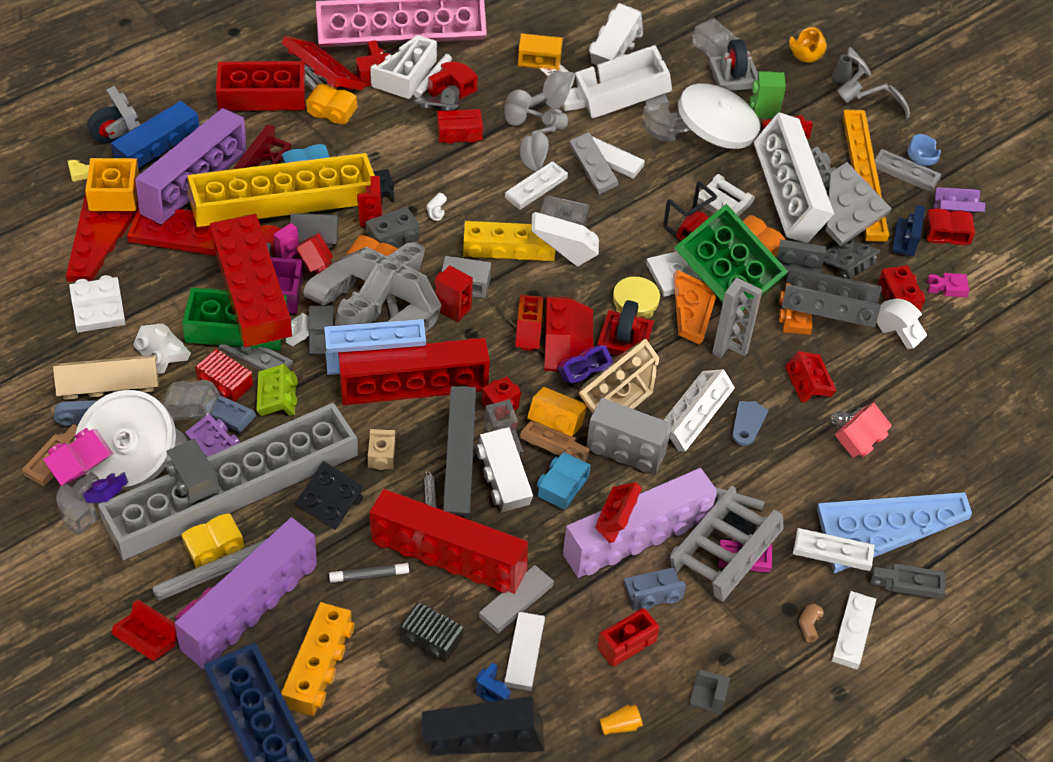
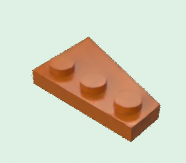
[673,270,716,345]

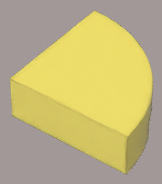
[68,160,89,182]

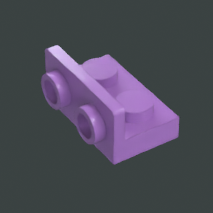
[934,187,985,212]
[185,414,241,457]

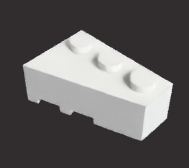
[589,3,643,65]
[371,35,437,99]

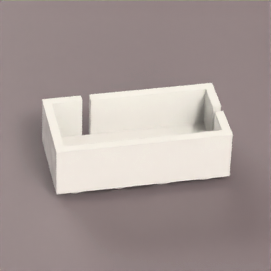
[575,45,672,119]

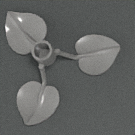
[837,47,910,119]
[504,71,575,172]

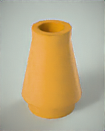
[599,704,643,735]

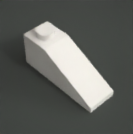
[532,212,599,267]

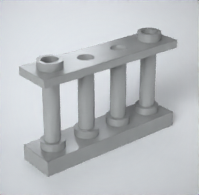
[670,486,784,602]

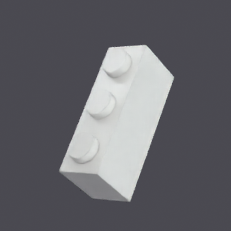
[476,427,533,512]

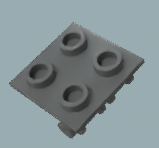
[414,85,463,111]
[823,239,881,279]

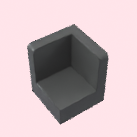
[690,670,730,714]

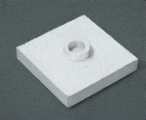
[646,252,702,297]

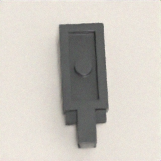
[871,564,945,599]

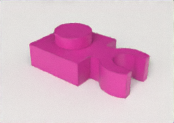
[927,273,969,297]

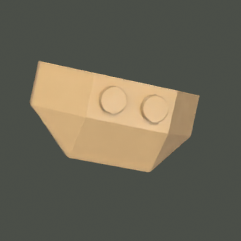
[578,339,659,413]

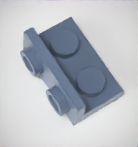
[623,567,686,610]

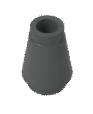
[831,55,852,86]

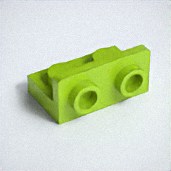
[257,364,298,416]

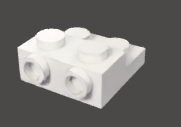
[69,275,126,333]

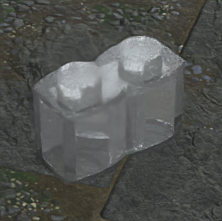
[162,380,220,420]

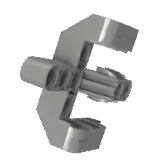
[303,243,441,333]

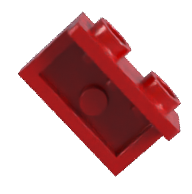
[111,600,177,661]

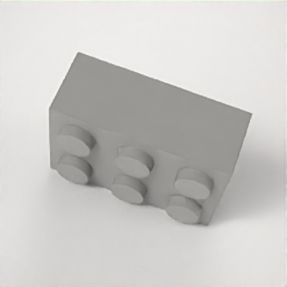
[587,397,672,475]

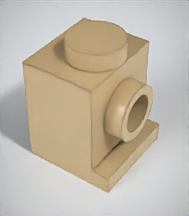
[368,429,395,470]

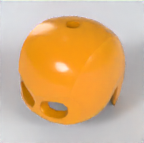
[789,27,826,63]

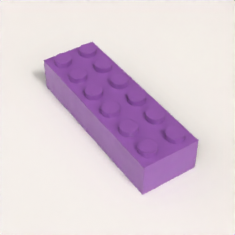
[135,108,246,224]
[175,517,317,669]

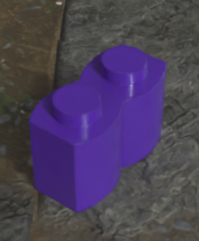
[557,346,613,383]

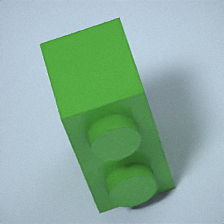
[749,71,786,119]

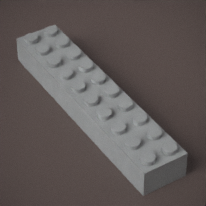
[98,403,358,561]

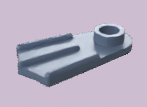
[732,401,768,446]

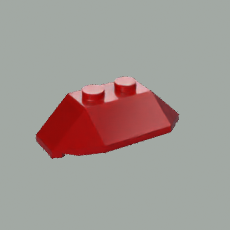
[544,295,593,372]

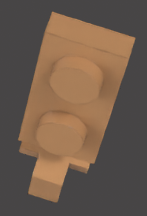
[520,420,590,462]
[22,424,78,487]

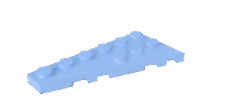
[817,492,972,573]

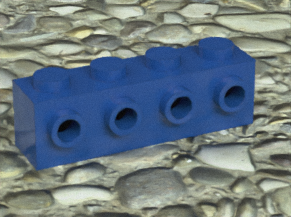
[111,101,199,168]

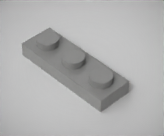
[569,132,618,195]

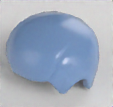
[907,134,941,167]

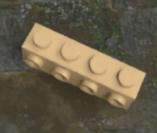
[53,355,159,399]

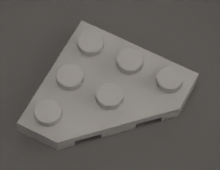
[825,162,892,246]

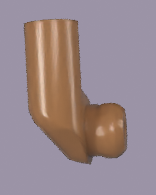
[799,604,823,642]

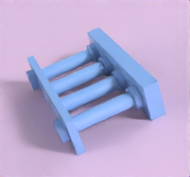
[324,319,426,375]

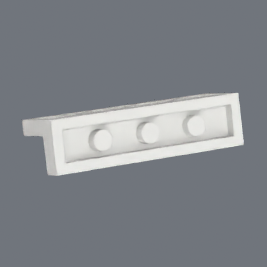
[664,369,735,452]

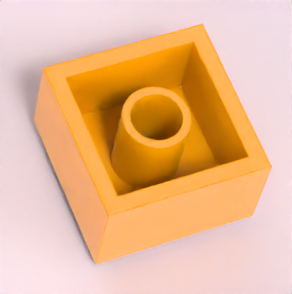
[85,158,139,211]

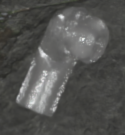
[831,408,862,427]

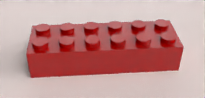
[210,214,292,347]
[338,338,490,406]
[369,489,528,594]

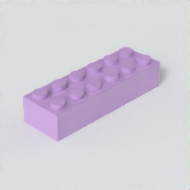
[563,468,717,578]

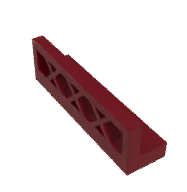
[232,124,291,170]

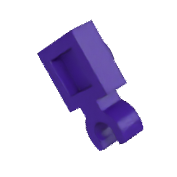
[83,472,128,503]

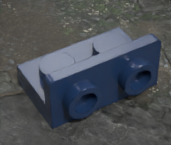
[892,205,925,257]

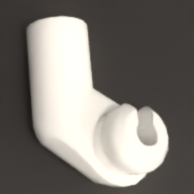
[426,193,446,221]

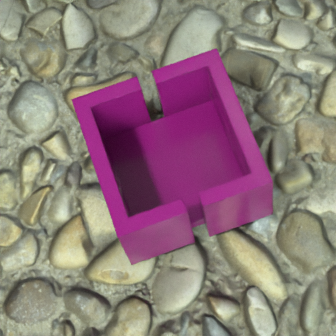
[271,257,303,314]

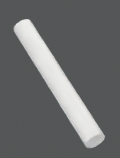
[414,54,452,98]

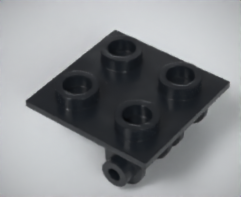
[295,461,364,530]

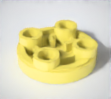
[613,277,660,318]

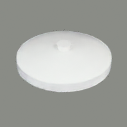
[678,84,760,149]
[74,390,176,491]

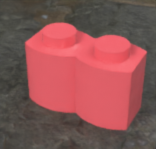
[835,402,892,458]

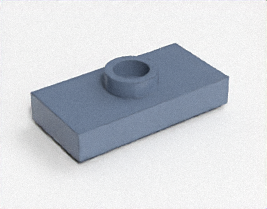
[201,394,256,433]

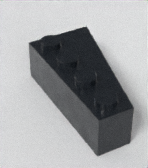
[422,696,545,756]

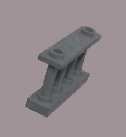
[782,267,881,328]

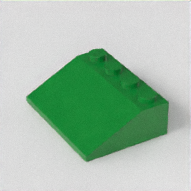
[674,203,788,312]

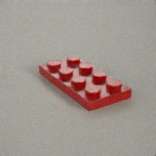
[282,36,366,91]
[127,208,216,256]

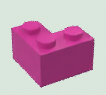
[43,428,114,485]

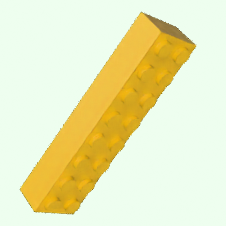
[187,153,375,227]

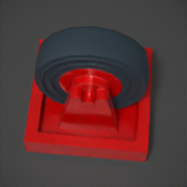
[597,300,654,356]

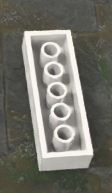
[754,112,834,243]

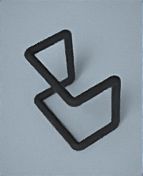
[663,181,717,242]

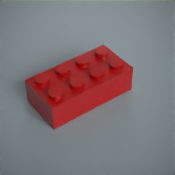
[216,61,306,111]

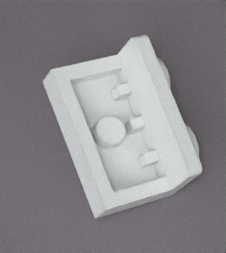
[133,324,191,374]

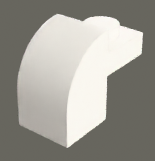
[876,299,927,349]

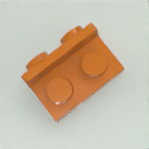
[779,283,812,335]

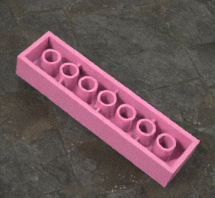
[316,0,486,48]

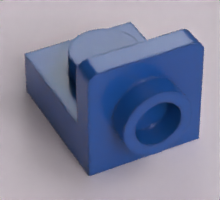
[475,663,511,702]

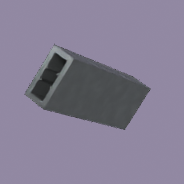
[444,386,476,520]

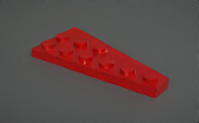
[66,193,139,282]

